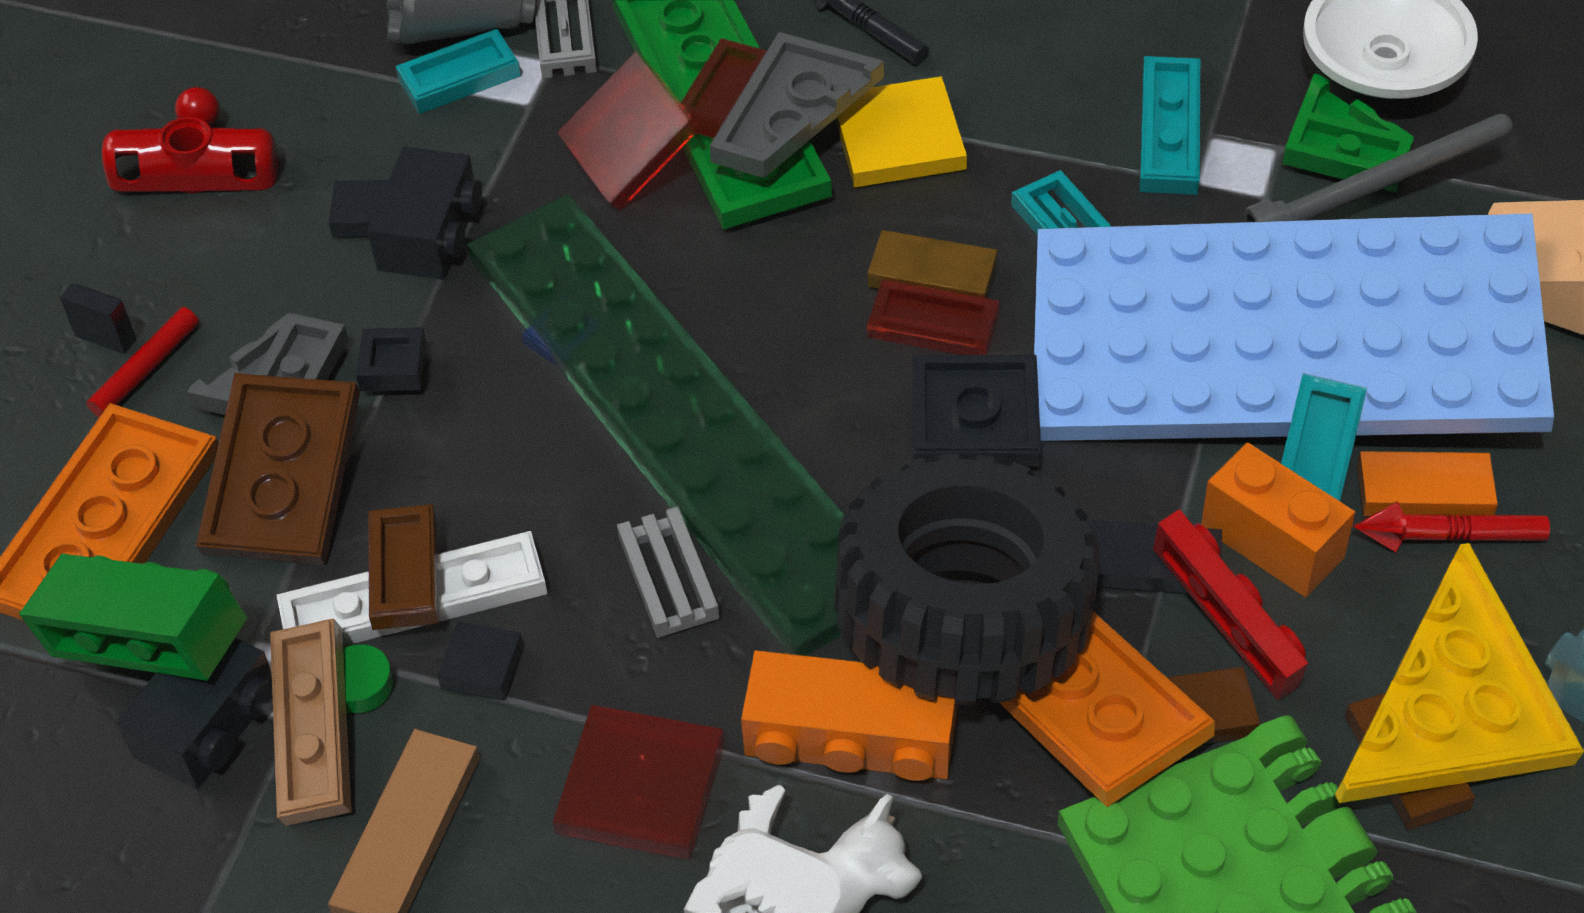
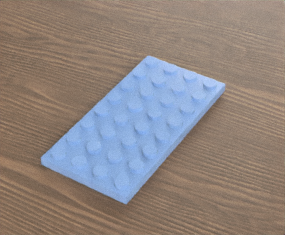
[1034,213,1554,441]

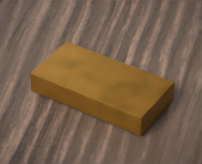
[868,230,998,307]

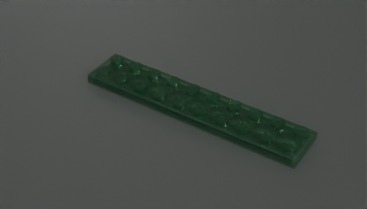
[467,194,844,656]

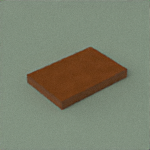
[196,373,360,565]

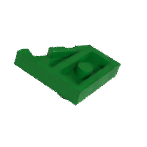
[1282,73,1414,193]

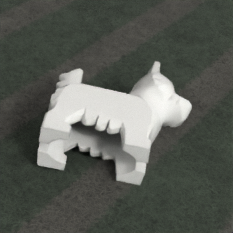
[684,785,922,913]

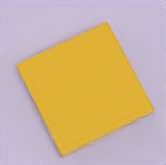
[835,76,967,188]

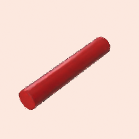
[86,307,199,417]

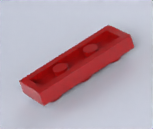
[1153,509,1308,701]

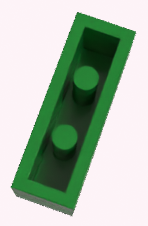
[19,554,248,681]

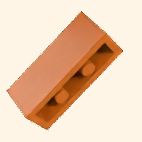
[741,650,958,781]

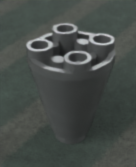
[387,0,535,45]

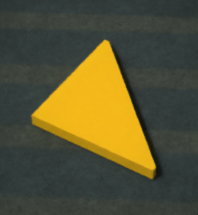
[1335,543,1584,803]

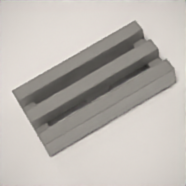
[534,0,597,79]
[617,506,719,638]

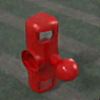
[102,87,279,194]

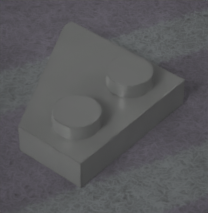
[187,313,348,415]

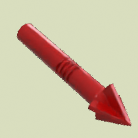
[1352,501,1550,552]

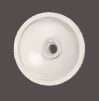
[1303,0,1478,99]

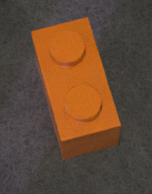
[1201,442,1355,598]

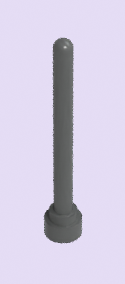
[1244,114,1513,222]

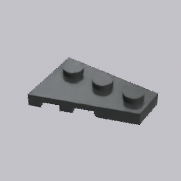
[710,32,884,178]

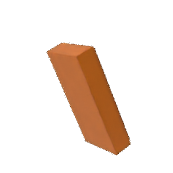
[1357,451,1498,516]

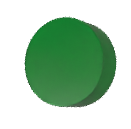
[343,644,394,713]

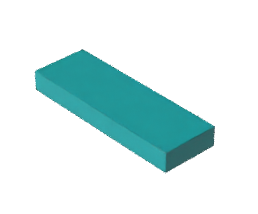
[1139,56,1201,195]

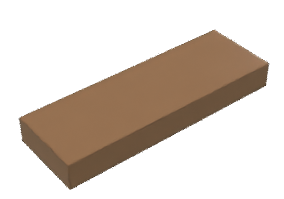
[270,618,352,826]
[328,729,480,913]

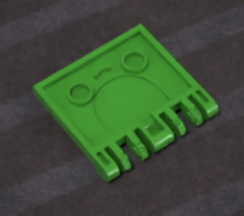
[1058,715,1417,913]

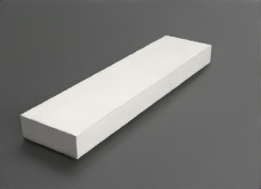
[277,531,547,646]

